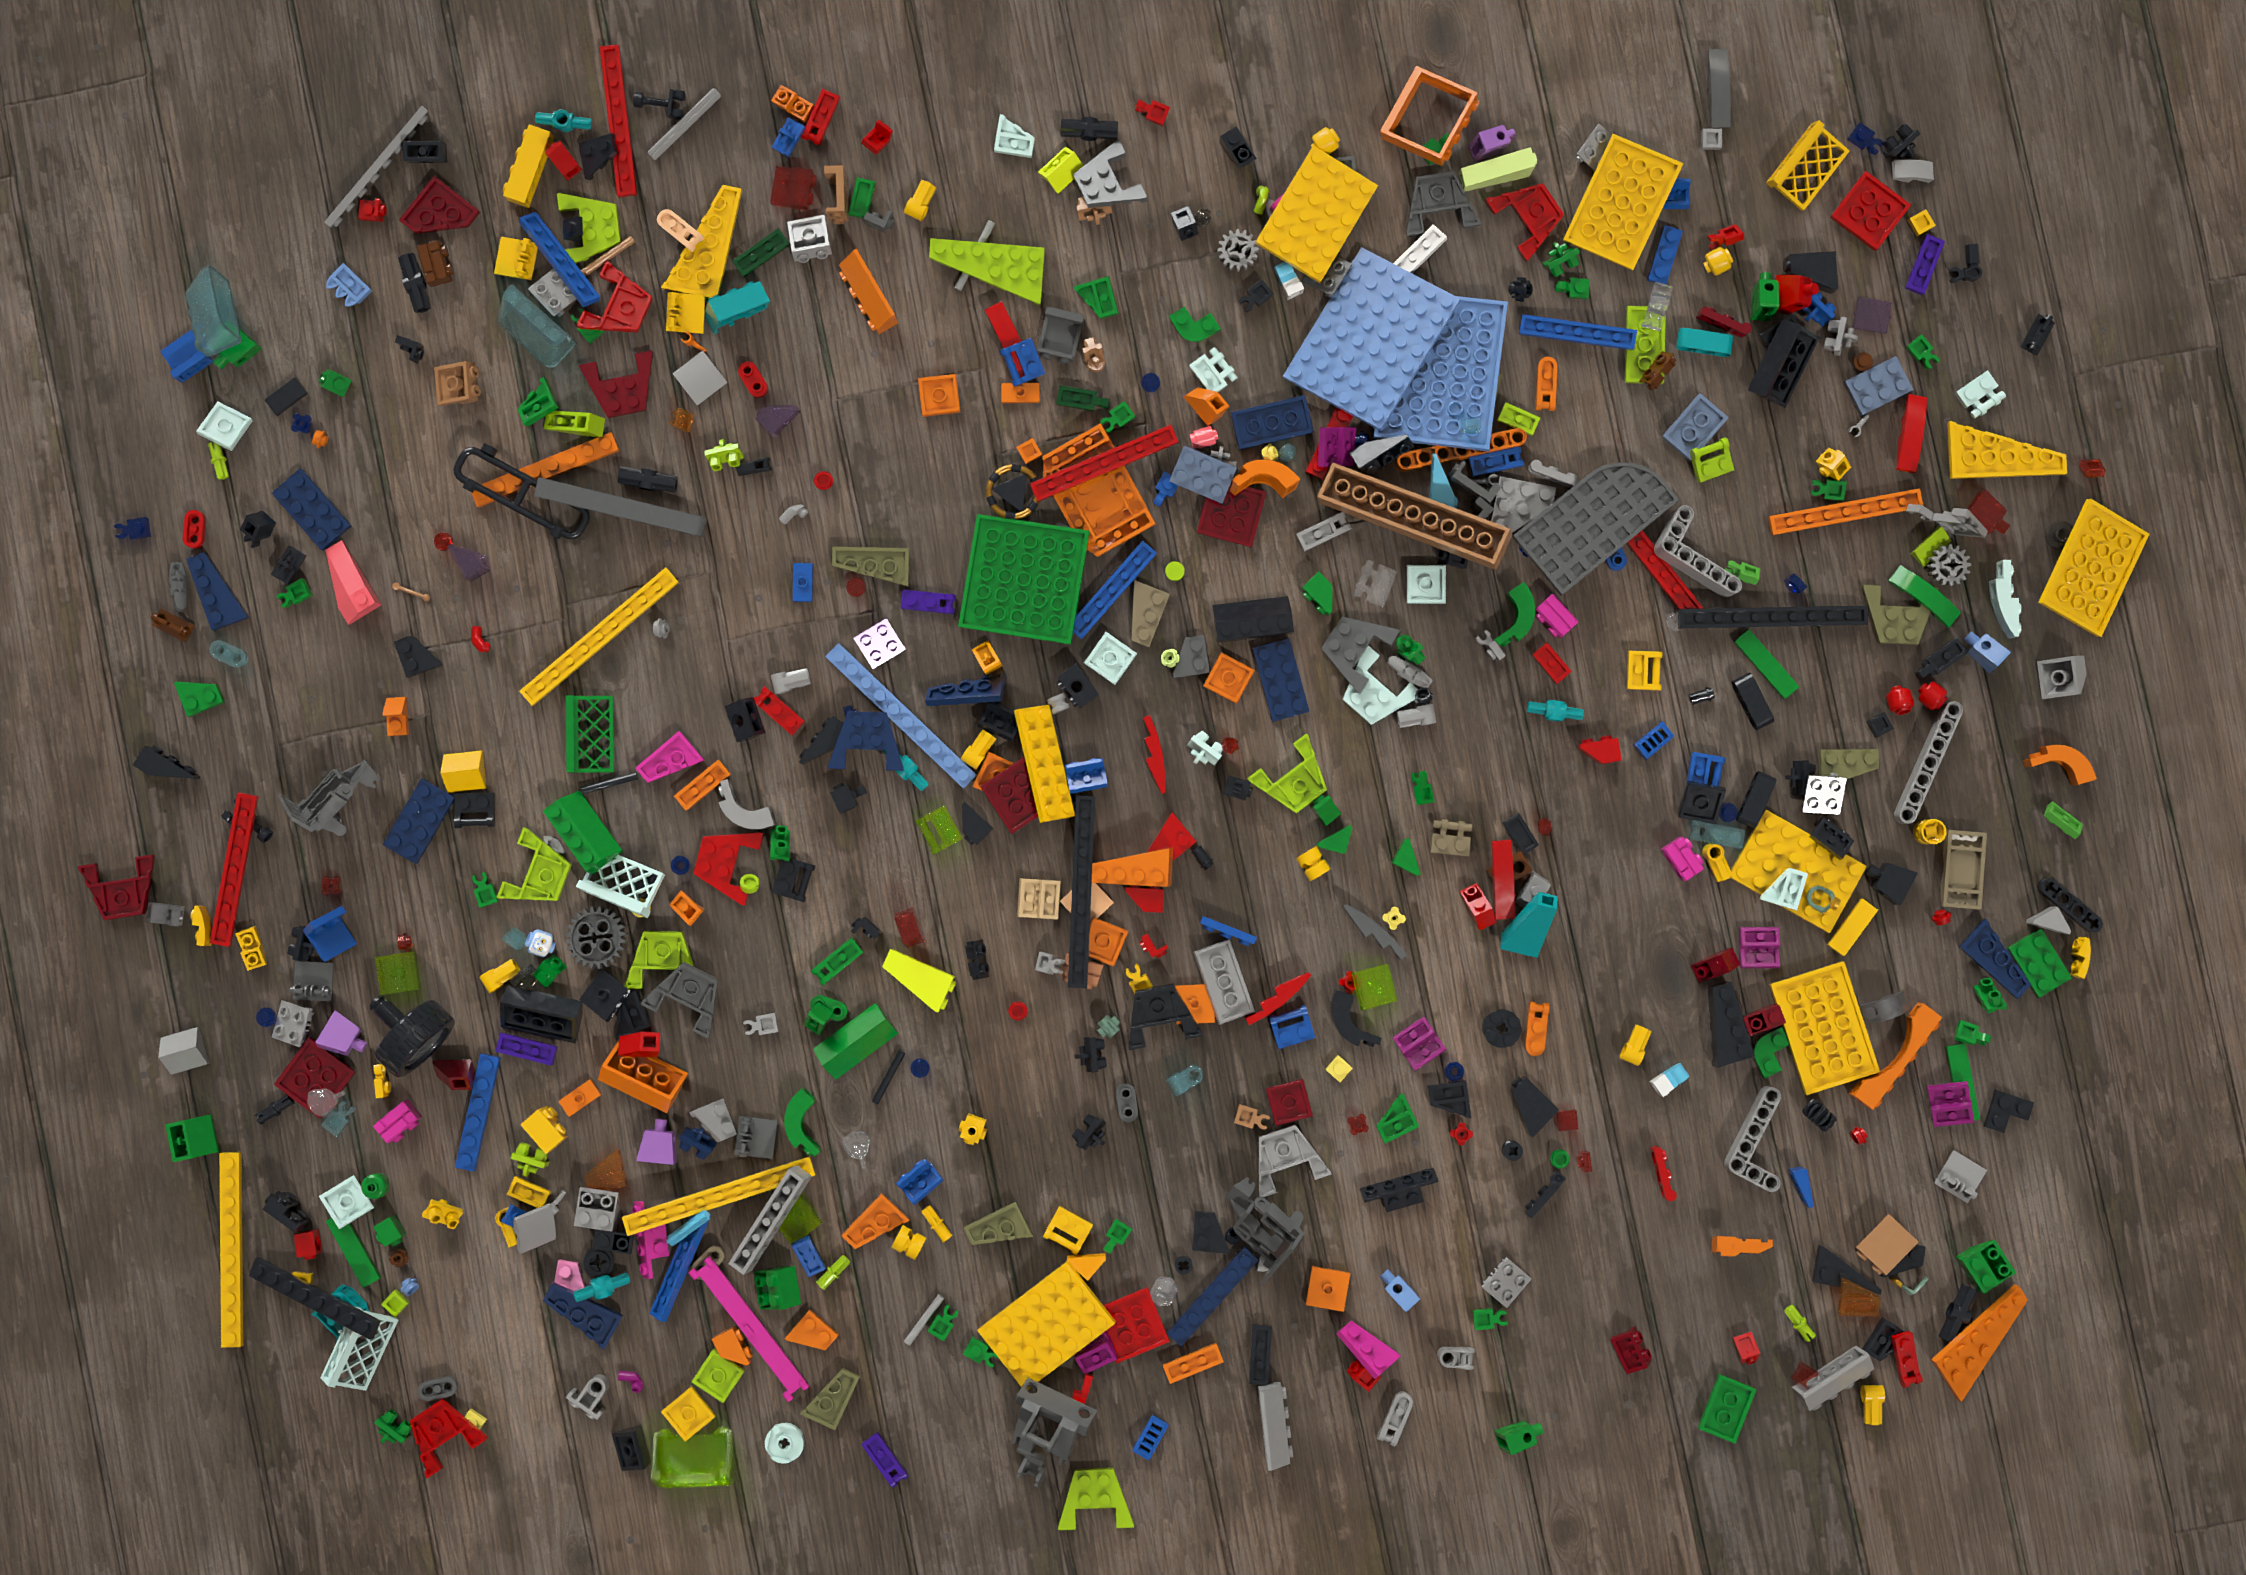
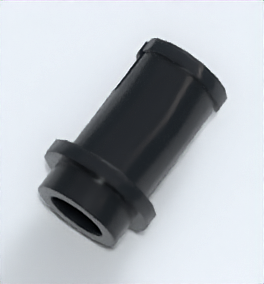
[1689,687,1715,705]
[1191,845,1214,870]

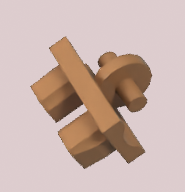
[1076,197,1112,225]
[1082,337,1105,372]

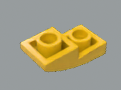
[191,906,212,946]
[235,926,267,971]
[2070,937,2091,979]

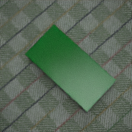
[848,177,876,219]

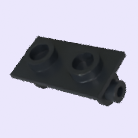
[2020,314,2055,356]
[965,939,989,980]

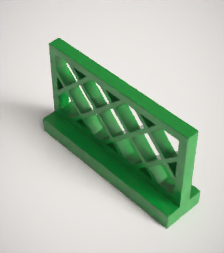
[566,695,614,773]

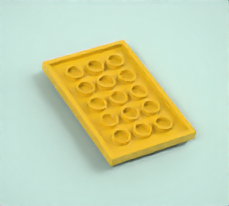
[1563,134,1684,271]
[1255,145,1378,283]
[2038,499,2149,637]
[1730,810,1867,933]
[1769,961,1880,1095]
[977,1260,1116,1390]

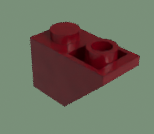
[1691,947,1741,983]
[1743,1004,1786,1036]
[432,1059,475,1090]

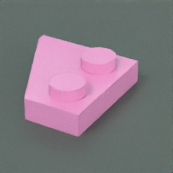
[554,1259,585,1291]

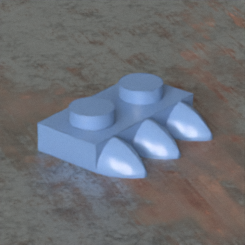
[326,263,372,307]

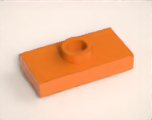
[1001,383,1040,403]
[558,1079,602,1117]

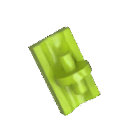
[705,439,744,471]
[510,1142,550,1177]

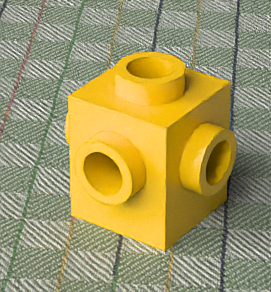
[1816,447,1851,481]
[958,1113,987,1145]

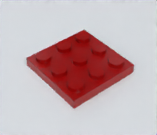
[1829,171,1911,251]
[1103,1286,1170,1364]

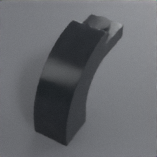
[1330,990,1382,1047]

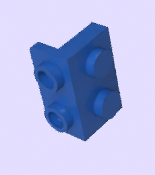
[1663,178,1691,209]
[1065,758,1108,794]
[896,1159,944,1205]

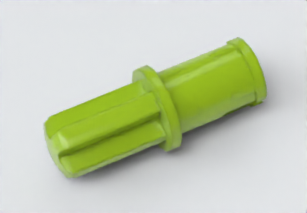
[208,442,229,480]
[816,1255,850,1290]
[1784,1305,1816,1342]

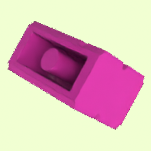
[1535,594,1579,639]
[1660,837,1704,881]
[373,1100,422,1143]

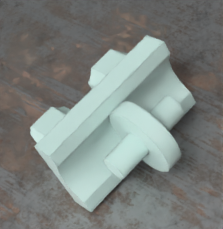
[1187,731,1224,765]

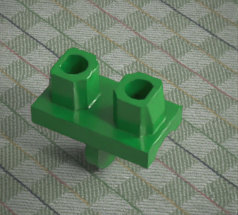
[1542,242,1580,277]
[1396,635,1426,665]
[770,825,790,861]
[1973,978,2007,1014]
[374,1409,412,1444]

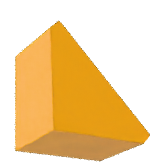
[972,640,1003,675]
[1067,1253,1106,1281]

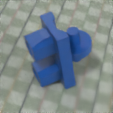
[772,118,805,157]
[1803,292,1836,327]

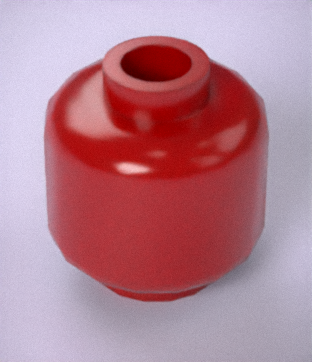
[1918,682,1948,710]
[1886,685,1914,715]

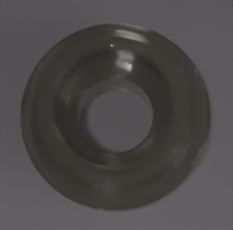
[1194,208,1211,227]

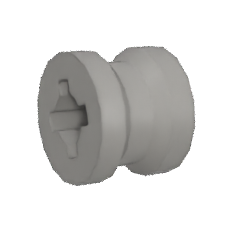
[1047,693,1070,714]

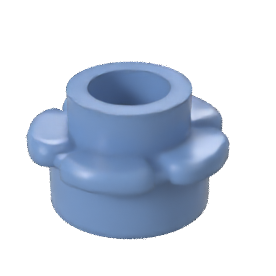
[400,1278,419,1296]

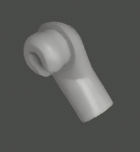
[779,504,808,524]

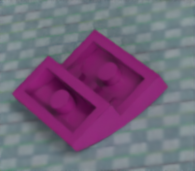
[1318,427,1356,467]
[1739,927,1781,968]
[1392,1016,1447,1072]
[1928,1081,1974,1127]
[1075,1330,1117,1374]

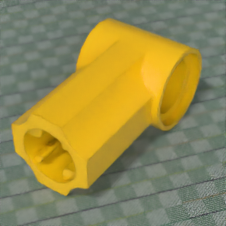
[904,180,936,222]
[961,730,996,770]
[1702,844,1733,882]
[479,959,522,994]
[1620,1024,1652,1066]
[495,1207,517,1247]
[1860,1385,1885,1425]

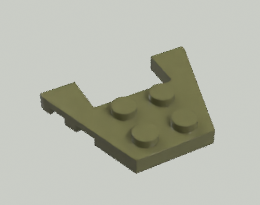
[1861,585,1938,645]

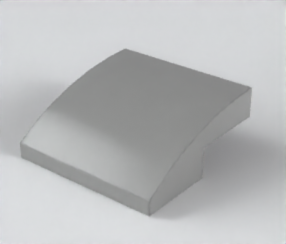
[672,350,727,405]
[514,1203,556,1254]

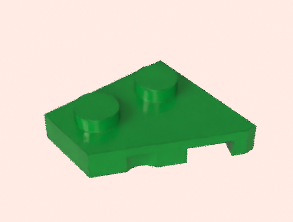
[1074,276,1119,319]
[517,377,559,427]
[174,682,225,717]
[1376,1093,1419,1144]

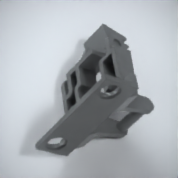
[278,759,380,836]
[1225,1177,1305,1286]
[1012,1378,1098,1488]

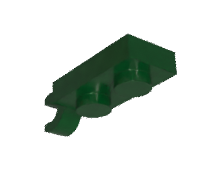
[1056,385,1110,412]

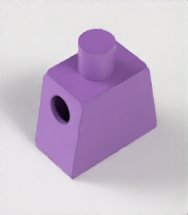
[1468,125,1517,163]
[315,1011,367,1056]
[637,1119,677,1165]

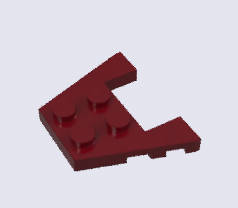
[579,350,654,418]
[78,854,155,920]

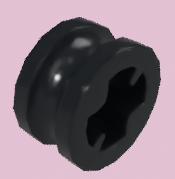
[1175,1256,1192,1274]

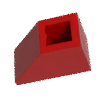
[545,141,582,181]
[1577,735,1622,765]
[1460,883,1497,931]
[1125,885,1164,913]
[618,1032,660,1058]

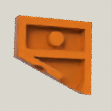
[785,1309,839,1350]

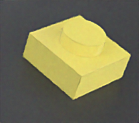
[1325,1055,1353,1082]
[465,1408,487,1429]

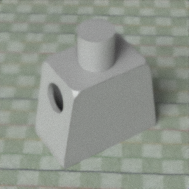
[1515,871,1551,908]

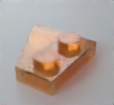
[584,1149,627,1191]
[1838,1278,1881,1317]

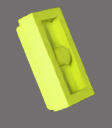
[1038,147,1084,193]

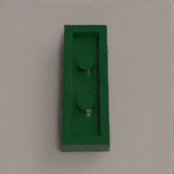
[732,228,790,278]

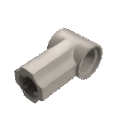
[771,668,811,694]
[1397,704,1437,728]

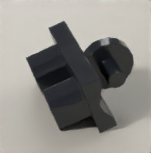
[1882,124,1920,159]
[271,545,307,585]
[1785,760,1816,796]
[287,926,314,961]
[1074,1037,1107,1073]
[1072,1114,1106,1150]

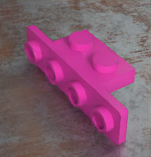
[632,1201,669,1279]

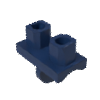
[679,1127,718,1160]

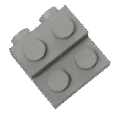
[787,215,832,263]

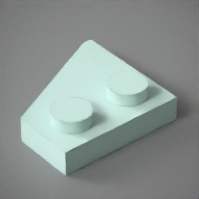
[994,114,1035,158]
[1760,868,1808,910]

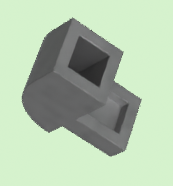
[146,902,185,926]
[1859,991,1909,1024]

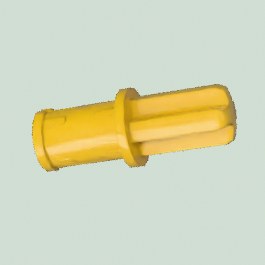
[922,1205,952,1243]

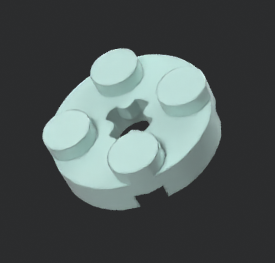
[765,1423,804,1463]

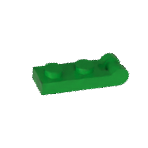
[810,937,864,986]

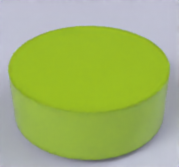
[1165,561,1184,581]
[740,874,760,894]

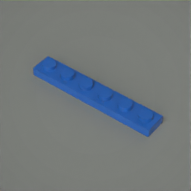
[519,212,600,307]
[1519,314,1637,351]
[1074,541,1157,640]
[455,1053,501,1171]
[649,1213,712,1322]

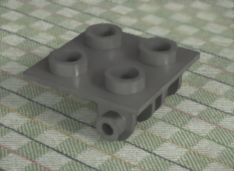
[1302,257,1352,298]
[289,961,334,1001]
[735,1116,778,1159]

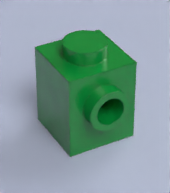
[373,1214,407,1247]

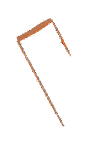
[1711,1235,1773,1256]

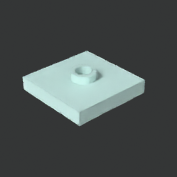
[196,401,252,451]
[1407,565,1446,604]
[1084,632,1137,685]
[319,1175,374,1229]

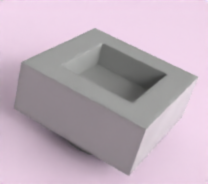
[1701,129,1722,150]

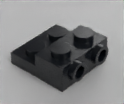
[262,1191,311,1232]

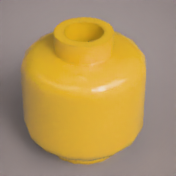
[1311,127,1340,155]
[1703,247,1733,276]

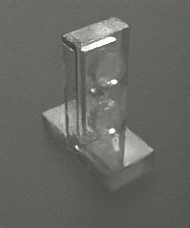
[1642,282,1673,331]

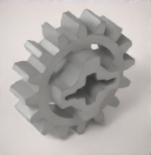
[1217,229,1259,272]
[1927,544,1971,586]

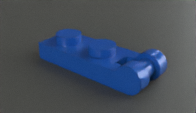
[1468,447,1525,477]

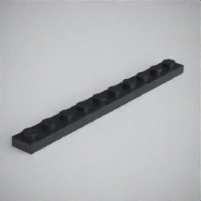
[1678,606,1868,629]
[1068,795,1095,989]

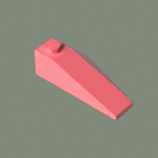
[325,540,382,625]

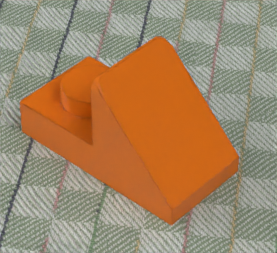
[382,697,409,736]
[669,890,704,926]

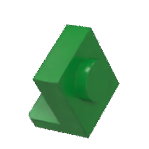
[318,369,352,397]
[532,954,567,988]

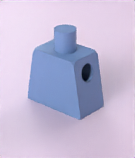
[1963,631,2011,674]
[1380,1269,1420,1312]

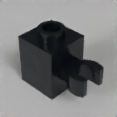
[240,511,276,548]
[1223,775,1253,801]
[830,783,867,814]

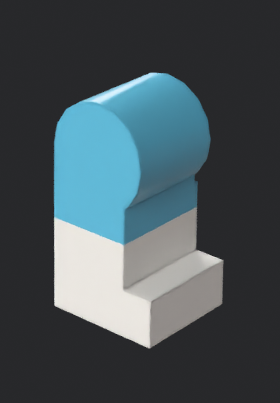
[1274,262,1304,300]
[1649,1063,1689,1097]

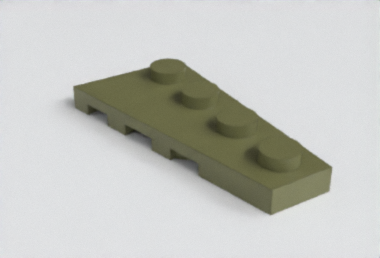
[832,547,910,587]

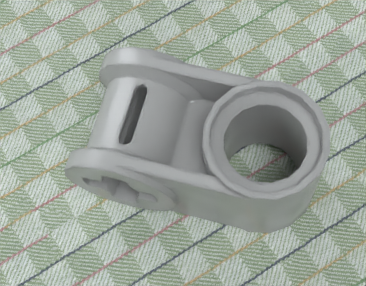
[1436,1346,1475,1370]

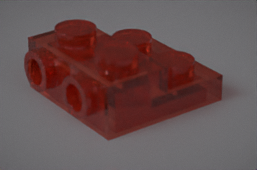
[770,166,817,211]

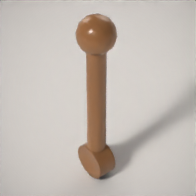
[392,583,430,601]

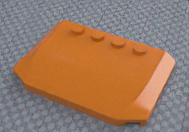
[1042,423,1156,557]

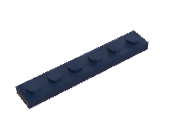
[1167,1246,1259,1346]

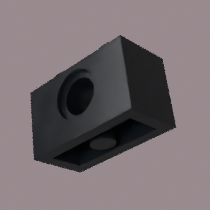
[403,141,447,163]
[1057,663,1099,709]
[725,697,765,742]

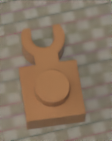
[1234,1104,1270,1129]

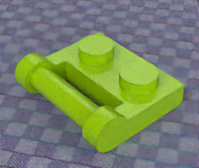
[1690,437,1734,483]

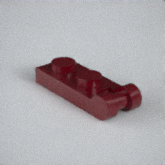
[1696,307,1752,338]

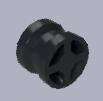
[1501,1140,1523,1161]

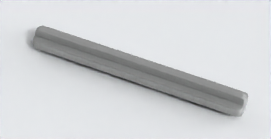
[648,88,721,160]

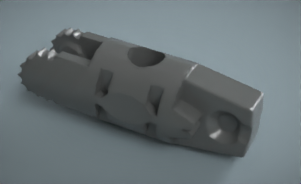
[169,562,188,612]

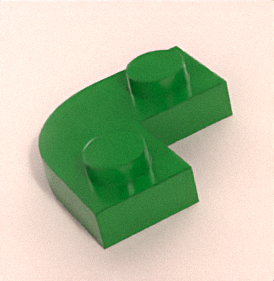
[1168,307,1221,343]
[1753,1027,1789,1079]

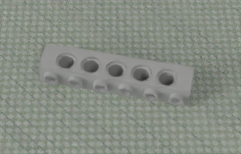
[728,1165,812,1275]

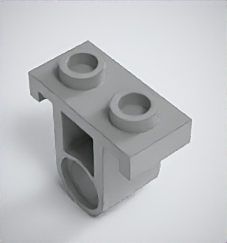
[566,1374,610,1420]

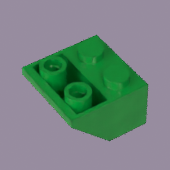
[165,1114,219,1162]
[1955,1239,2016,1294]
[754,1266,801,1310]

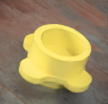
[1262,443,1278,461]
[1382,907,1406,930]

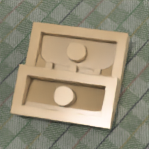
[1017,878,1061,919]

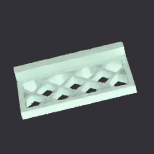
[576,855,665,918]
[320,1306,398,1391]

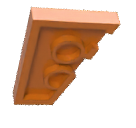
[841,1193,910,1249]

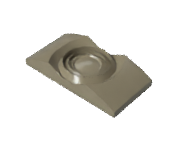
[1940,830,1987,910]

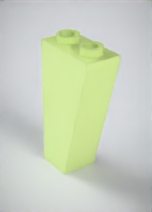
[1459,147,1537,191]

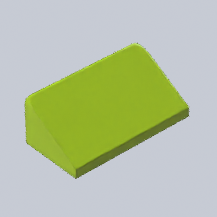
[1910,526,1951,568]

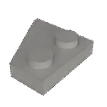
[689,1099,737,1142]

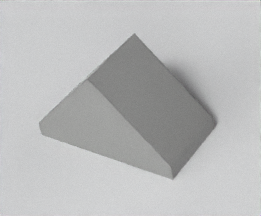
[2026,907,2071,934]

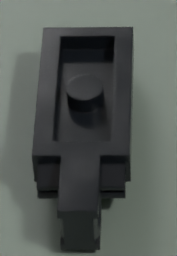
[1915,637,1968,679]
[1524,1171,1566,1218]

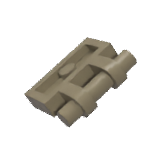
[1430,819,1472,856]

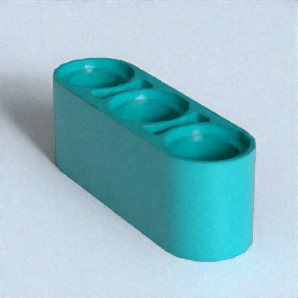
[1676,328,1734,357]

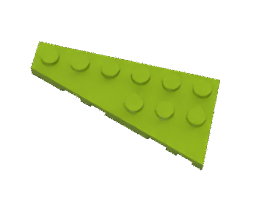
[929,238,1045,306]

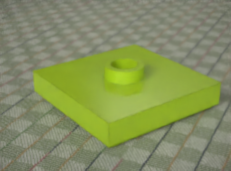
[691,1348,746,1403]

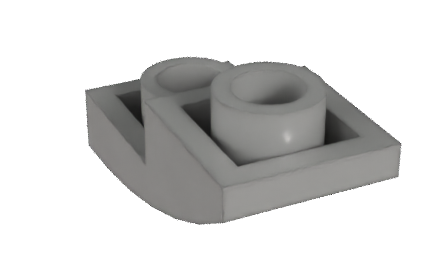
[1892,160,1934,183]

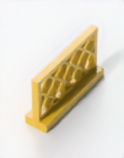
[1766,120,1849,211]

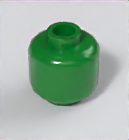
[361,1173,390,1199]

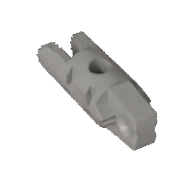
[1387,656,1433,688]

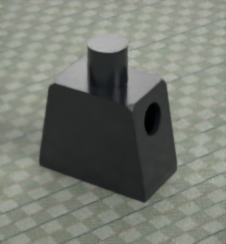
[1866,863,1918,905]

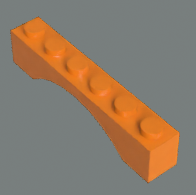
[1849,1002,1943,1110]

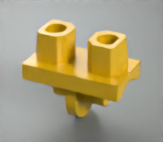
[422,1199,463,1229]

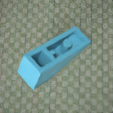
[1429,453,1458,509]

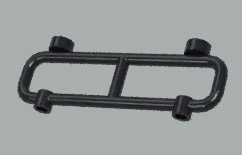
[453,443,590,540]

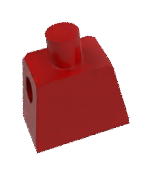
[1775,275,1819,315]

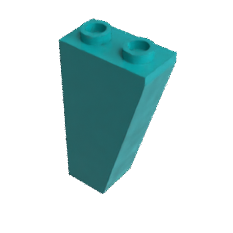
[1500,892,1558,958]

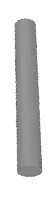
[904,1294,945,1346]

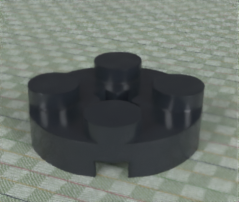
[1482,1009,1521,1048]

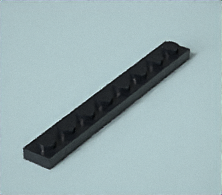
[248,1258,381,1339]

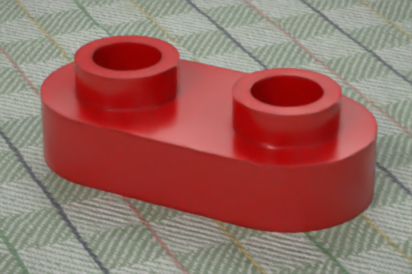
[738,361,768,398]
[183,510,206,549]

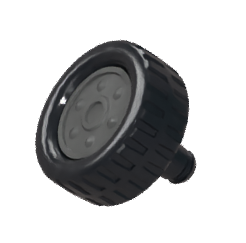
[370,995,455,1078]

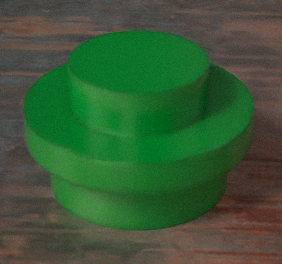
[1550,1149,1570,1169]

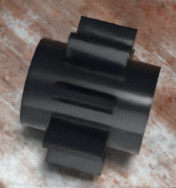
[1509,277,1533,302]

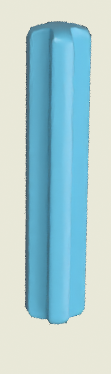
[666,1210,710,1246]

